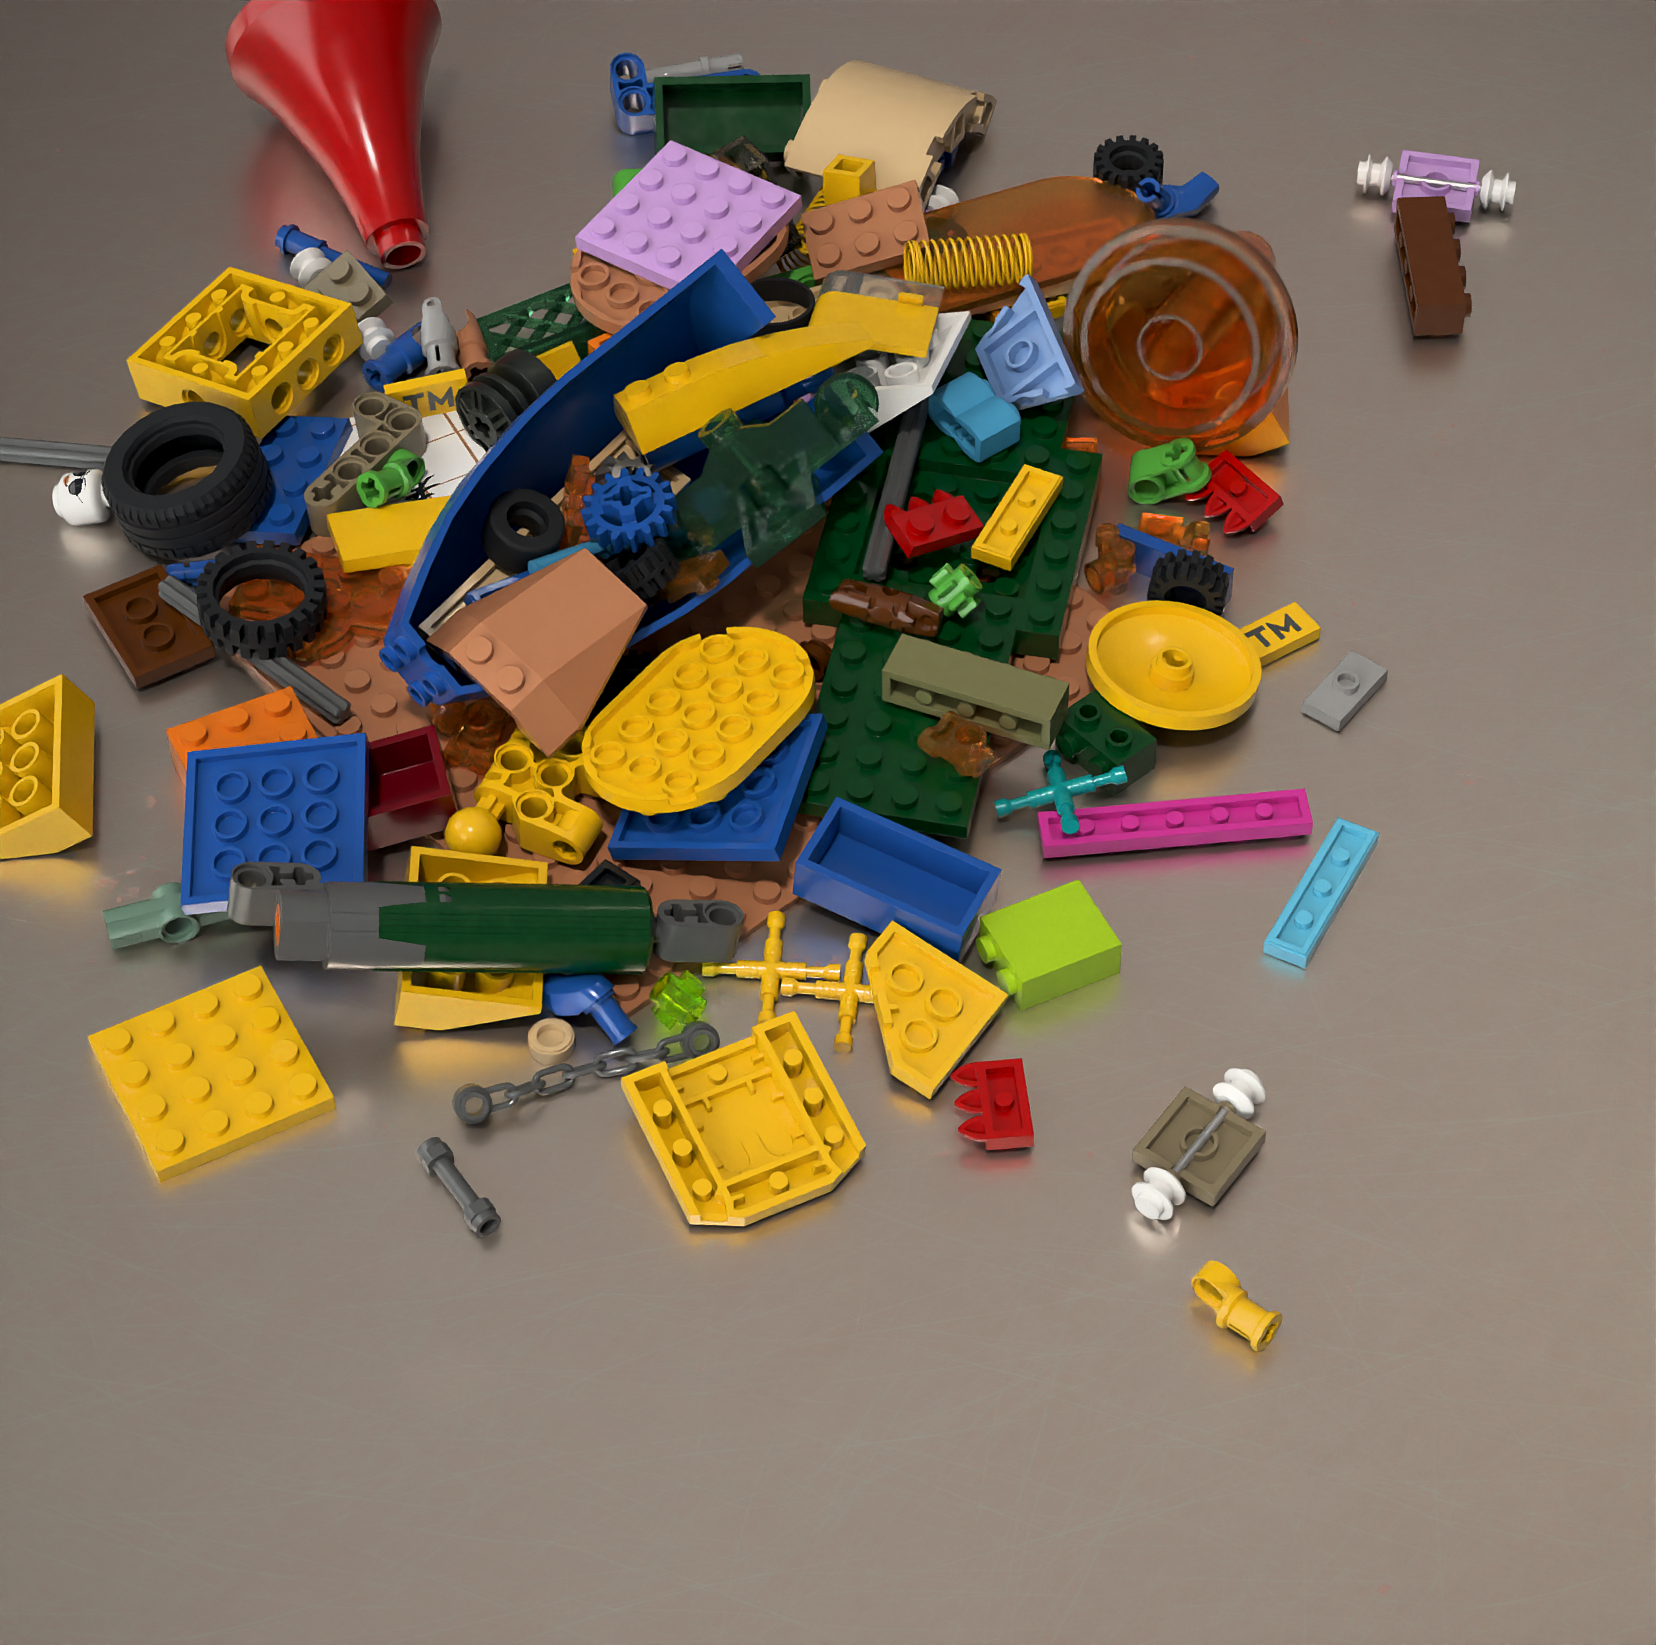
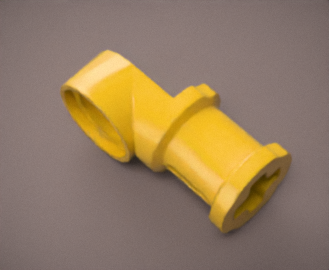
[1191,1260,1283,1352]

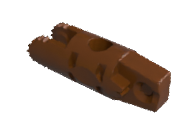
[828,578,944,637]

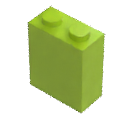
[976,879,1122,1011]

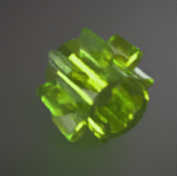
[649,970,707,1030]

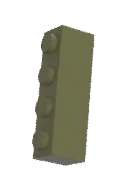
[882,634,1069,750]

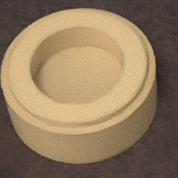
[528,1018,576,1065]

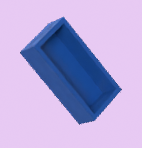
[792,797,1002,963]

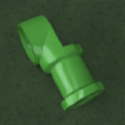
[356,448,425,508]

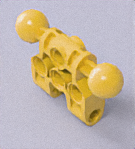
[444,726,603,865]

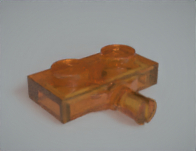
[558,454,595,550]

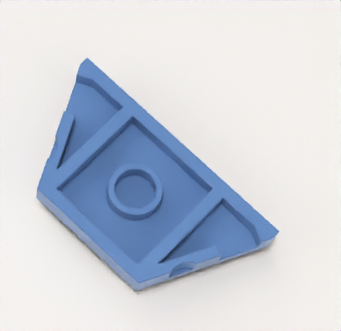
[975,274,1085,410]

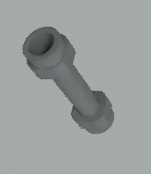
[417,1137,501,1237]

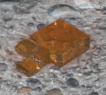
[1137,512,1211,556]

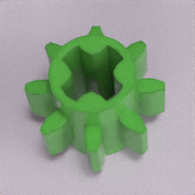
[928,563,983,618]

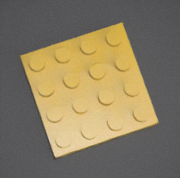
[87,965,336,1183]

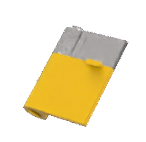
[808,270,945,368]

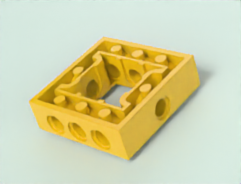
[126,266,364,439]

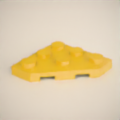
[864,920,1008,1099]

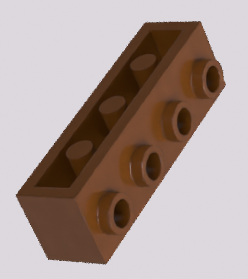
[1394,196,1472,336]

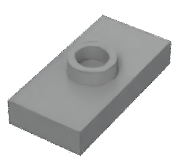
[1302,650,1388,732]

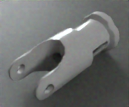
[420,297,461,376]

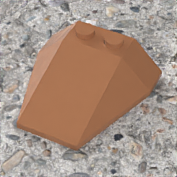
[426,548,648,759]

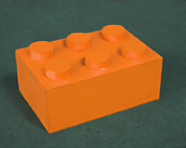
[166,686,318,790]

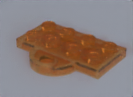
[229,545,411,661]

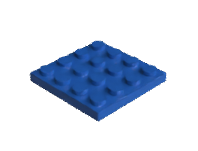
[607,714,828,862]
[180,733,370,915]

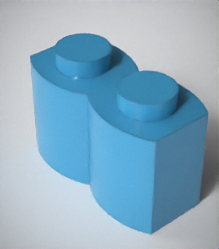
[928,372,1021,462]

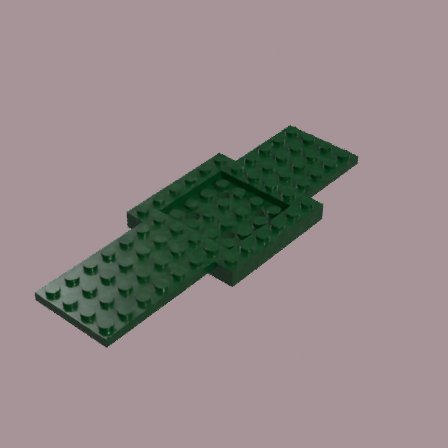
[797,319,1102,839]

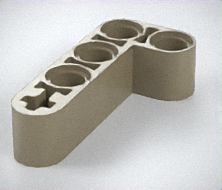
[304,391,427,537]

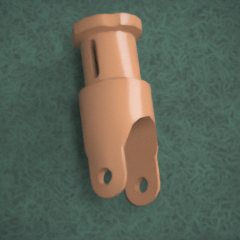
[455,309,493,383]

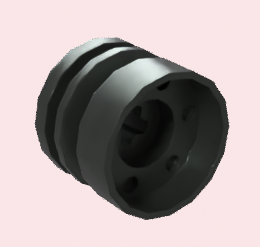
[455,349,557,452]

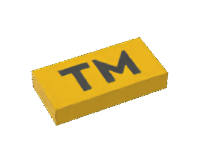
[383,368,468,418]
[1239,602,1321,667]

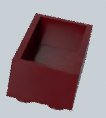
[368,724,458,851]

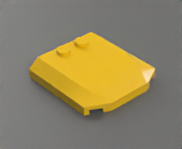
[621,1010,866,1226]

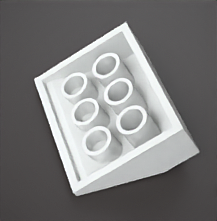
[810,311,972,433]

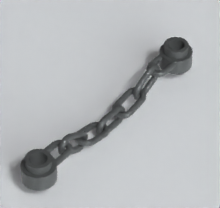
[452,1021,720,1124]

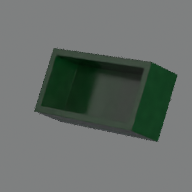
[652,74,811,162]

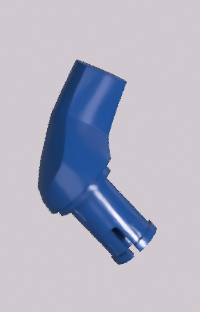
[1136,172,1220,221]
[542,974,638,1046]

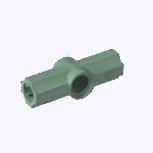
[103,882,231,950]

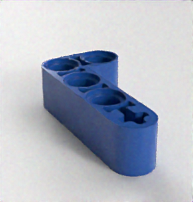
[610,53,760,135]

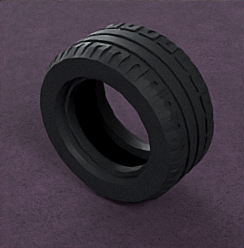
[101,401,272,560]

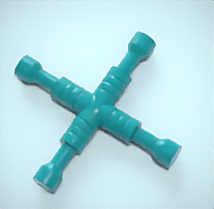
[994,750,1128,834]

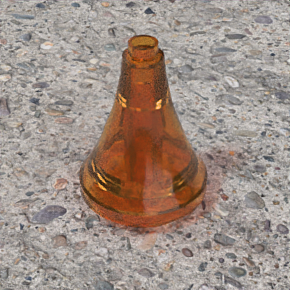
[1063,217,1298,452]

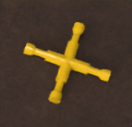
[702,911,841,1025]
[781,933,874,1053]

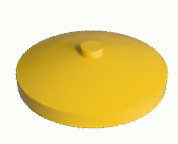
[1085,600,1262,730]

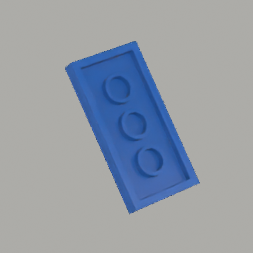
[234,415,353,546]

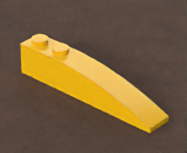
[613,322,875,455]

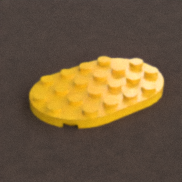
[581,627,816,816]

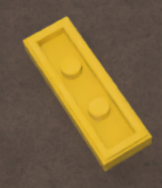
[971,464,1063,571]

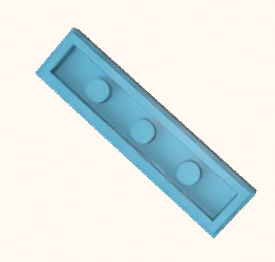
[1263,817,1380,969]

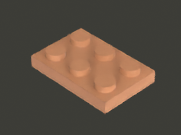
[800,180,934,286]

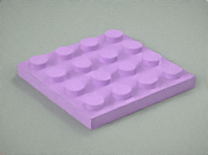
[575,140,803,290]

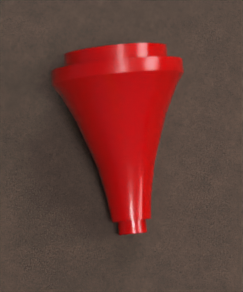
[225,0,442,269]

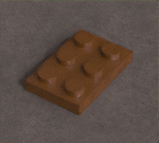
[83,564,216,689]

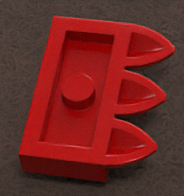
[1186,449,1284,534]
[883,490,984,559]
[950,1058,1034,1150]

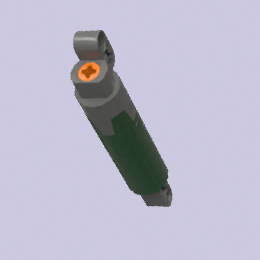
[227,862,744,975]

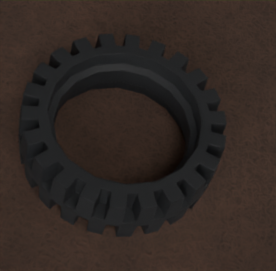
[196,540,327,660]

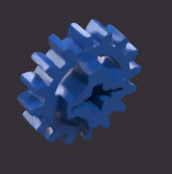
[581,467,678,553]

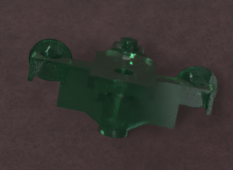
[655,372,879,580]

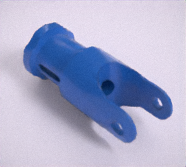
[362,321,427,393]

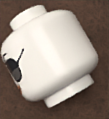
[53,469,113,526]

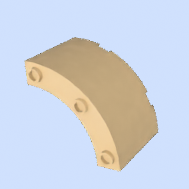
[783,60,997,211]

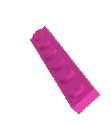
[1037,788,1313,858]

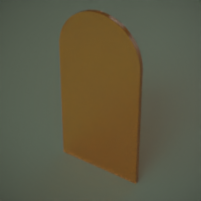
[878,176,1157,314]

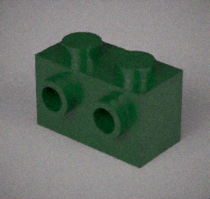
[1055,689,1157,795]

